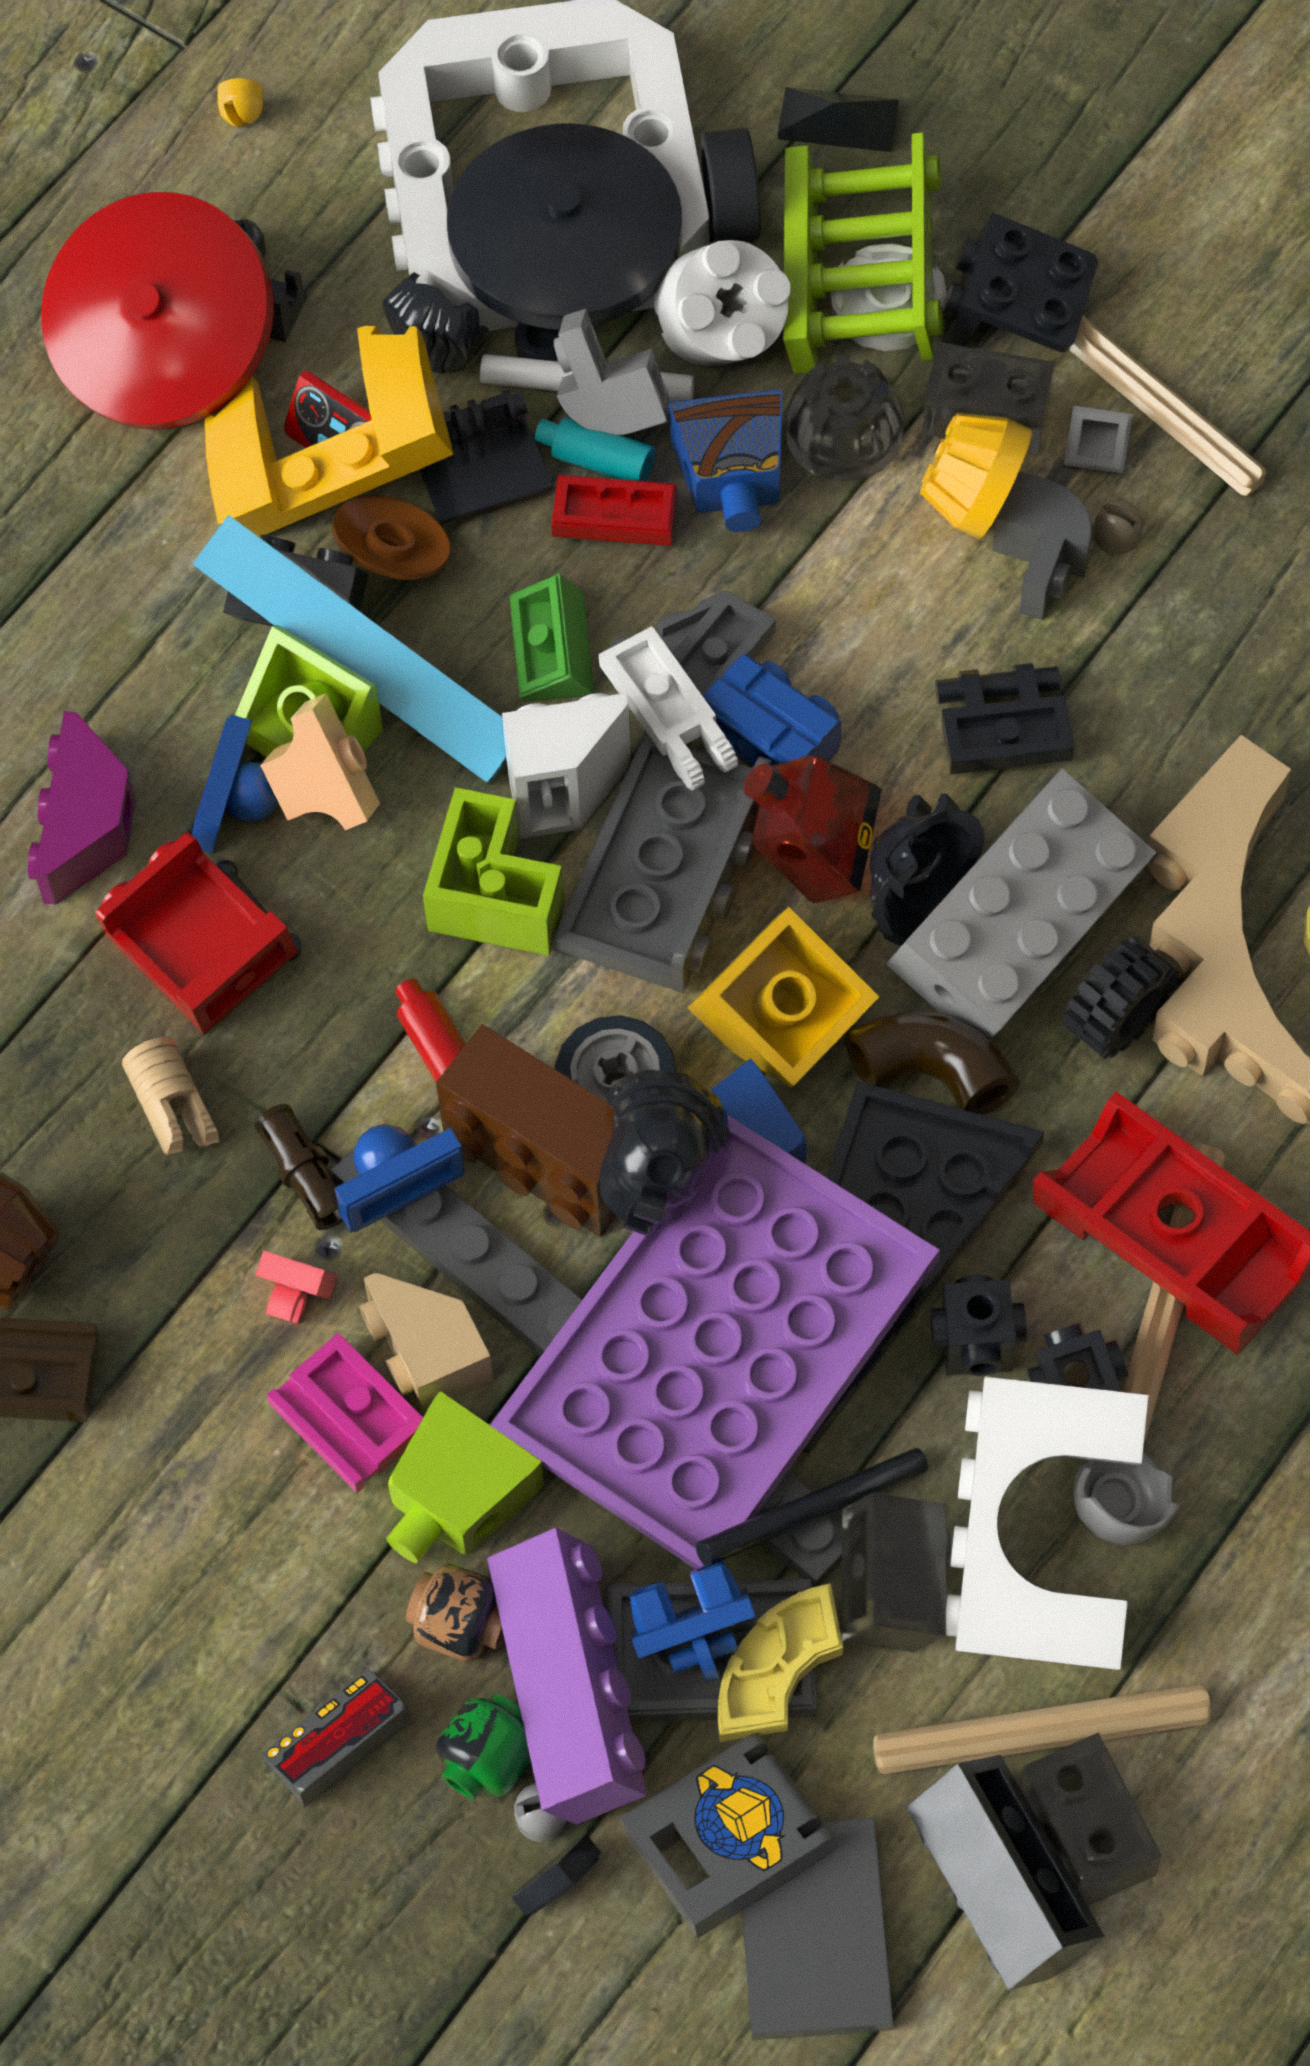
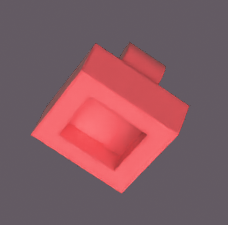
[255,1250,338,1324]

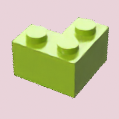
[423,787,565,956]

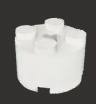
[654,240,791,367]

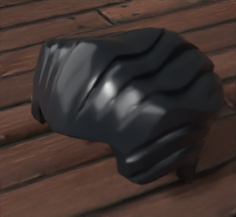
[382,272,490,373]

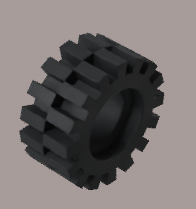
[1063,936,1179,1059]

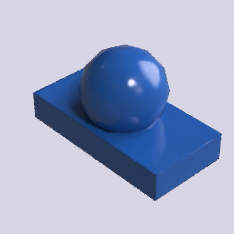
[192,714,279,853]
[335,1123,465,1233]

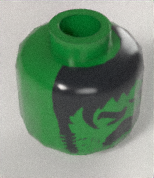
[436,1693,531,1800]

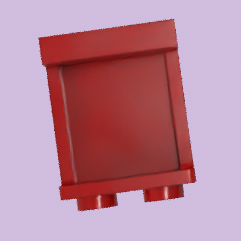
[95,832,298,1035]

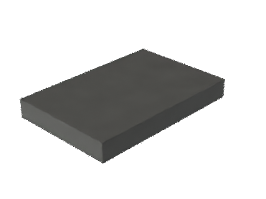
[608,1579,816,1722]
[742,1818,893,2040]

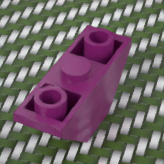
[28,711,136,905]

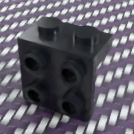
[942,212,1098,352]

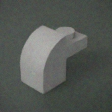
[554,309,671,435]

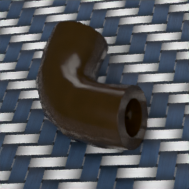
[845,1010,1020,1115]

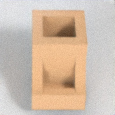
[260,693,380,830]

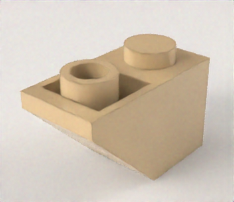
[359,1272,494,1413]

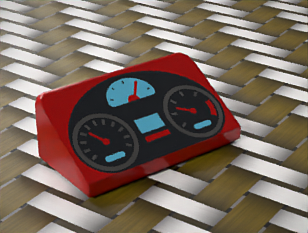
[284,370,377,491]

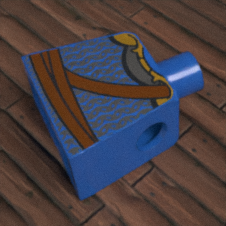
[668,389,782,532]

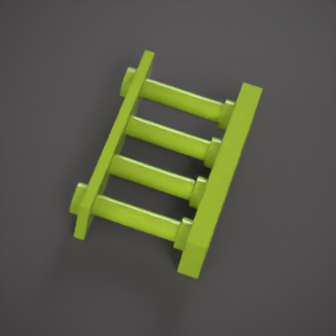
[783,132,943,374]

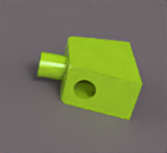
[386,1391,544,1563]

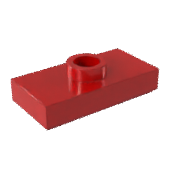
[551,475,677,546]

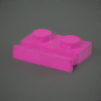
[267,1333,423,1493]

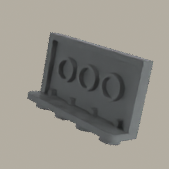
[553,733,777,993]

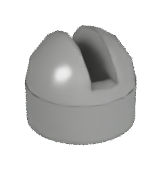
[514,1782,569,1842]

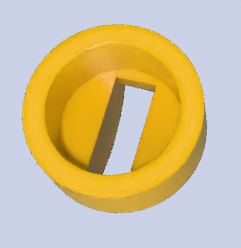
[217,78,263,127]

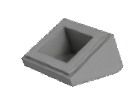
[1064,405,1133,474]

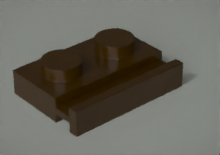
[0,1318,99,1422]

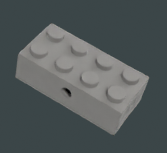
[886,768,1157,1040]

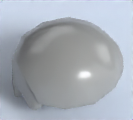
[1073,1452,1180,1547]

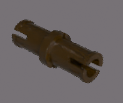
[254,1104,343,1230]

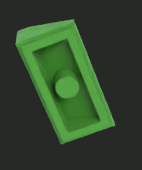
[509,573,594,702]

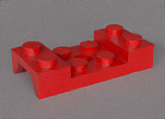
[1033,1091,1310,1355]

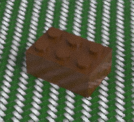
[436,1024,617,1237]

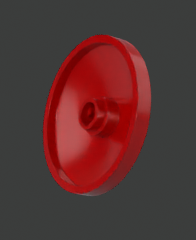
[41,192,274,430]

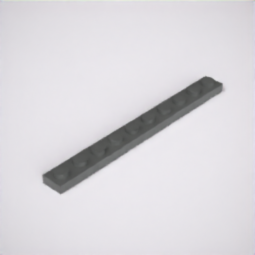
[331,1148,861,1587]

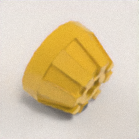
[920,413,1032,540]

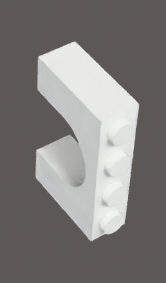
[943,1377,1149,1670]

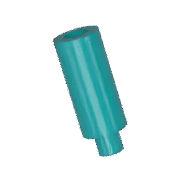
[535,416,656,481]

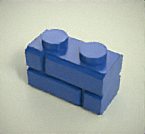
[702,654,842,796]

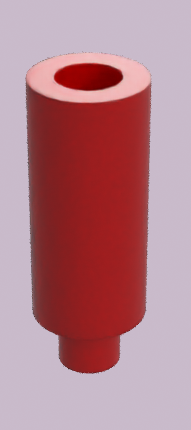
[395,979,466,1083]

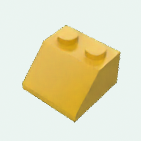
[687,907,879,1088]

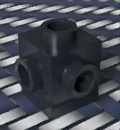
[930,1275,1027,1376]
[1027,1323,1128,1392]

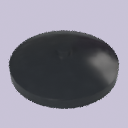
[447,123,682,329]

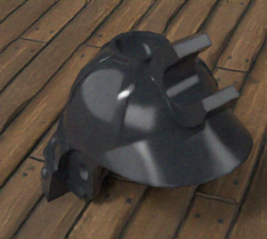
[869,793,984,946]
[599,1069,730,1236]

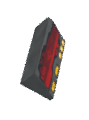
[261,1669,411,1808]

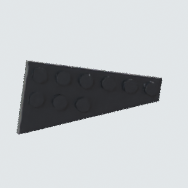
[802,1081,1044,1454]

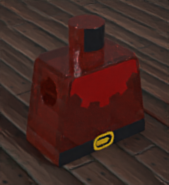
[743,756,882,904]

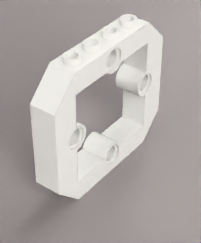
[370,0,710,331]

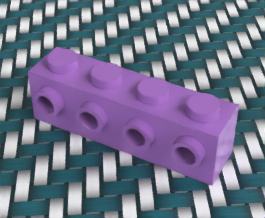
[487,1527,647,1825]

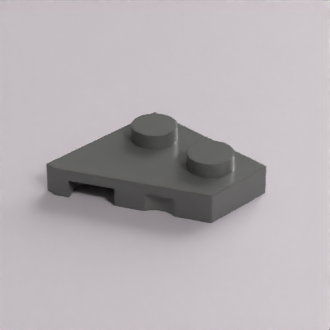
[609,590,776,695]

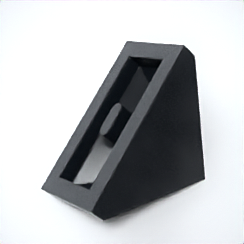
[778,87,899,152]

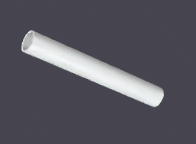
[480,354,694,402]

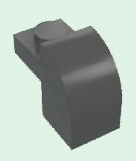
[992,471,1091,620]

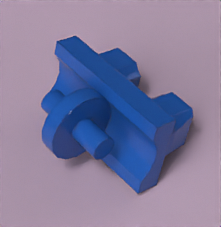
[630,1560,756,1682]

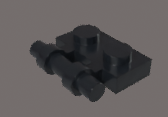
[935,663,1074,775]

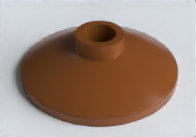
[332,495,450,580]

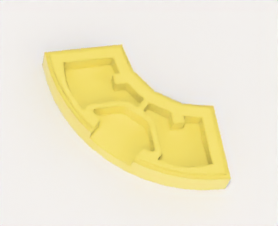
[718,1583,843,1742]

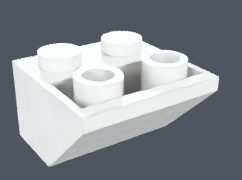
[502,693,631,839]

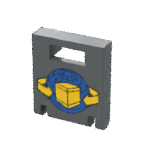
[620,1733,837,1939]

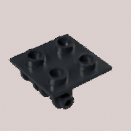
[419,389,554,524]

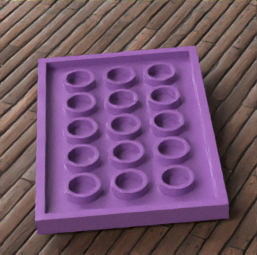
[490,1115,940,1569]

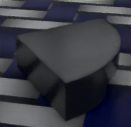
[511,1834,601,1916]

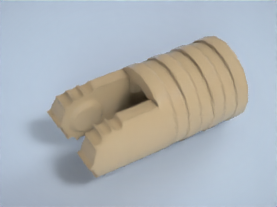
[122,1037,220,1156]

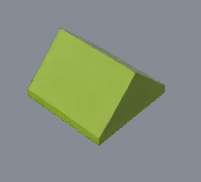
[235,625,383,757]

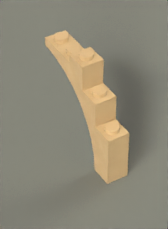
[1145,735,1310,1125]

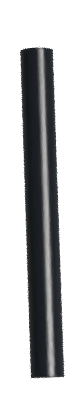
[696,1448,928,1567]

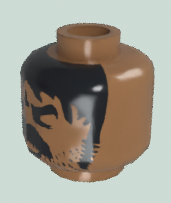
[406,1563,504,1663]

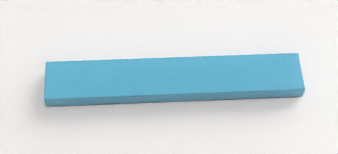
[192,515,507,784]

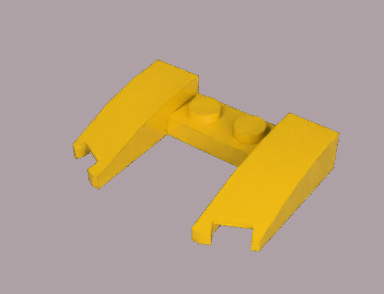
[204,326,454,537]

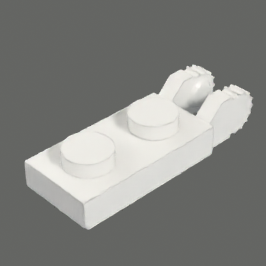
[599,626,738,790]

